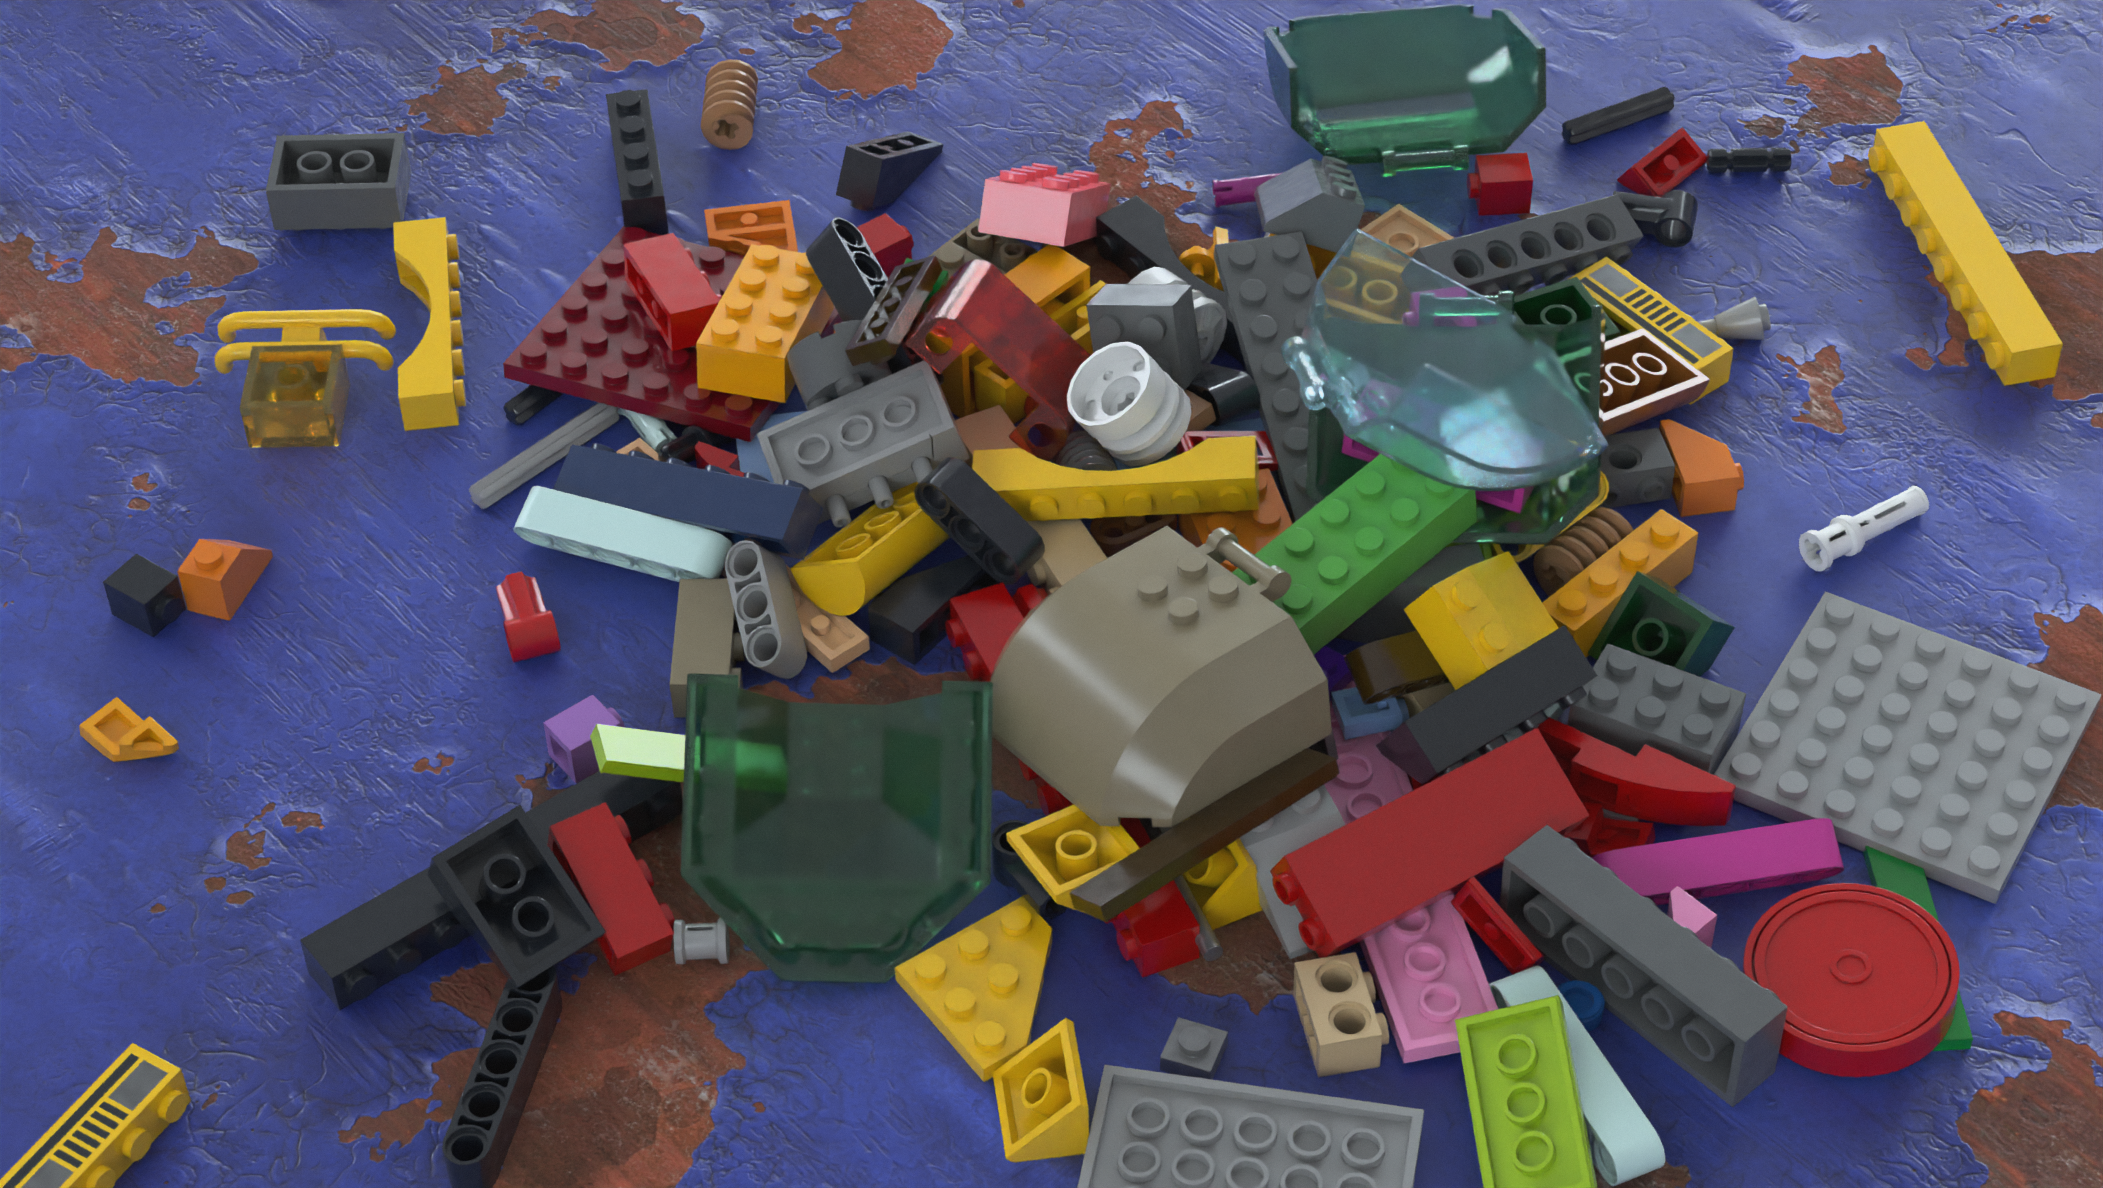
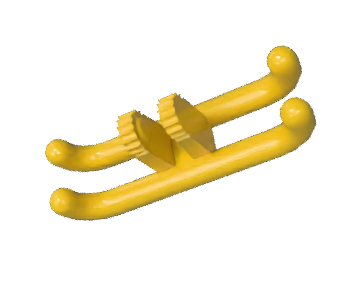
[215,309,396,374]

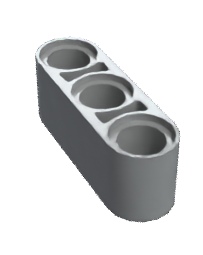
[725,540,807,679]

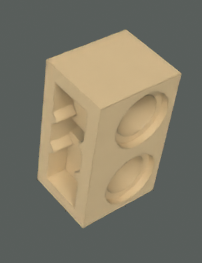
[1293,952,1389,1077]

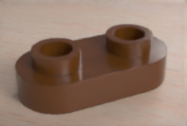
[1090,514,1177,557]

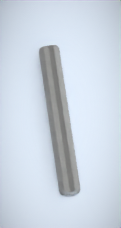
[469,402,620,509]

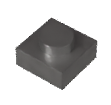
[1160,1017,1228,1080]

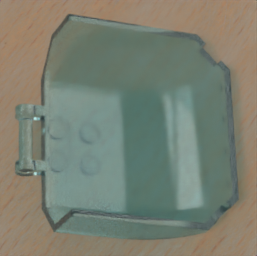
[1281,229,1608,491]

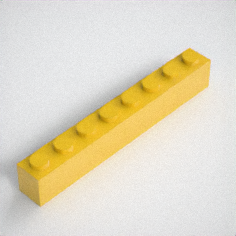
[1868,121,2063,386]

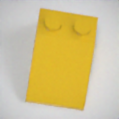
[1403,551,1559,690]

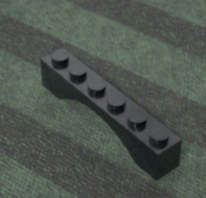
[1095,195,1247,370]

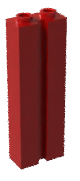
[1270,728,1590,958]

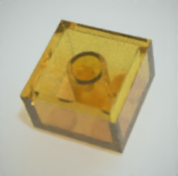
[240,344,350,448]

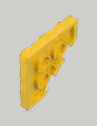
[895,896,1053,1082]

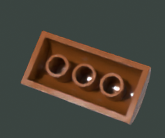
[1526,328,1710,448]

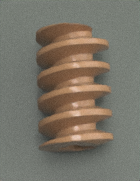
[701,59,758,150]
[1533,507,1634,597]

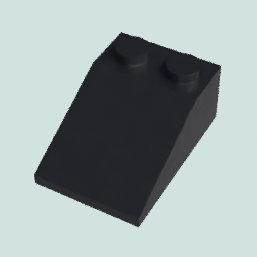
[427,805,606,989]

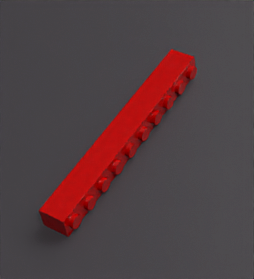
[945,582,1200,978]

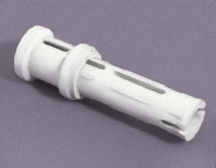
[1799,486,1929,571]

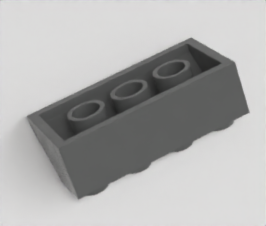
[1254,156,1365,256]

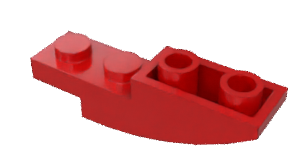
[1537,716,1736,826]

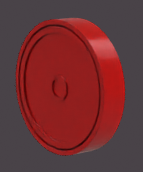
[1743,883,1960,1077]

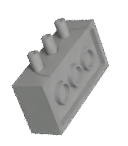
[757,359,970,527]

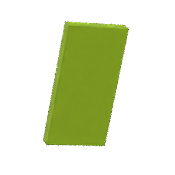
[1455,995,1598,1188]

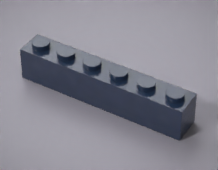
[553,443,823,560]

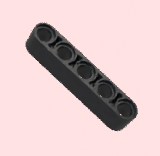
[806,217,944,386]
[442,966,563,1188]

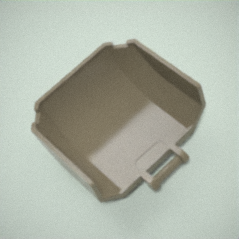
[980,526,1332,827]

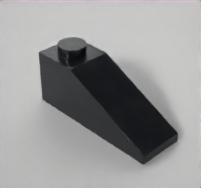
[836,131,944,211]
[868,555,999,665]

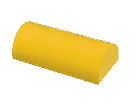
[790,481,950,616]

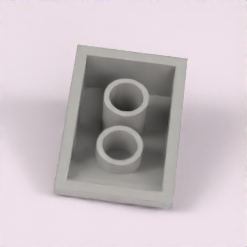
[1240,785,1345,959]

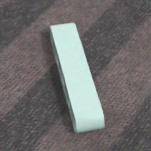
[513,486,733,582]
[1489,965,1665,1186]

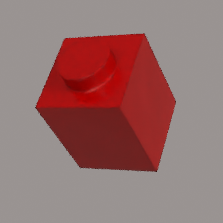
[1467,153,1533,216]
[857,213,914,278]

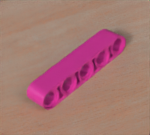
[1592,818,1844,905]

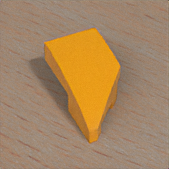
[79,697,179,762]

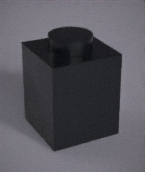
[103,554,186,637]

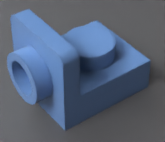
[1331,687,1409,740]

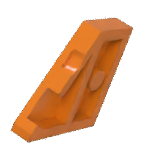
[704,200,798,256]

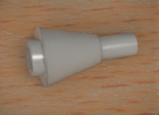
[1698,296,1771,340]

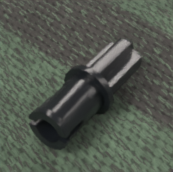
[658,425,734,463]

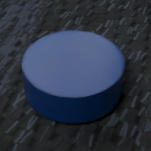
[1557,980,1605,1032]

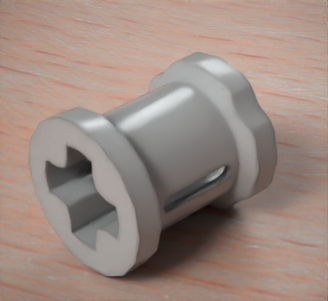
[674,917,730,964]

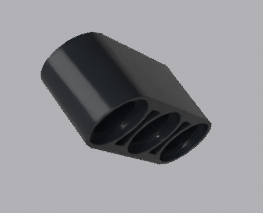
[1186,363,1260,427]
[914,457,1045,585]

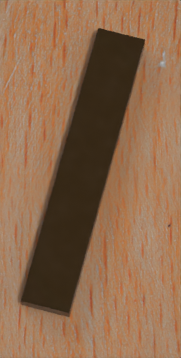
[1069,748,1340,922]

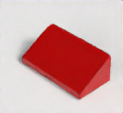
[1617,127,1707,197]
[1451,876,1544,974]

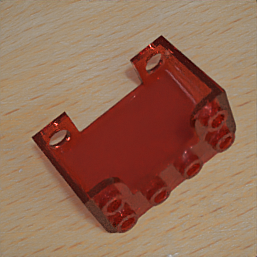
[906,259,1091,462]

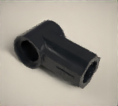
[1613,190,1698,247]
[992,820,1067,920]

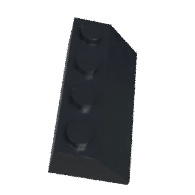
[1376,625,1597,785]

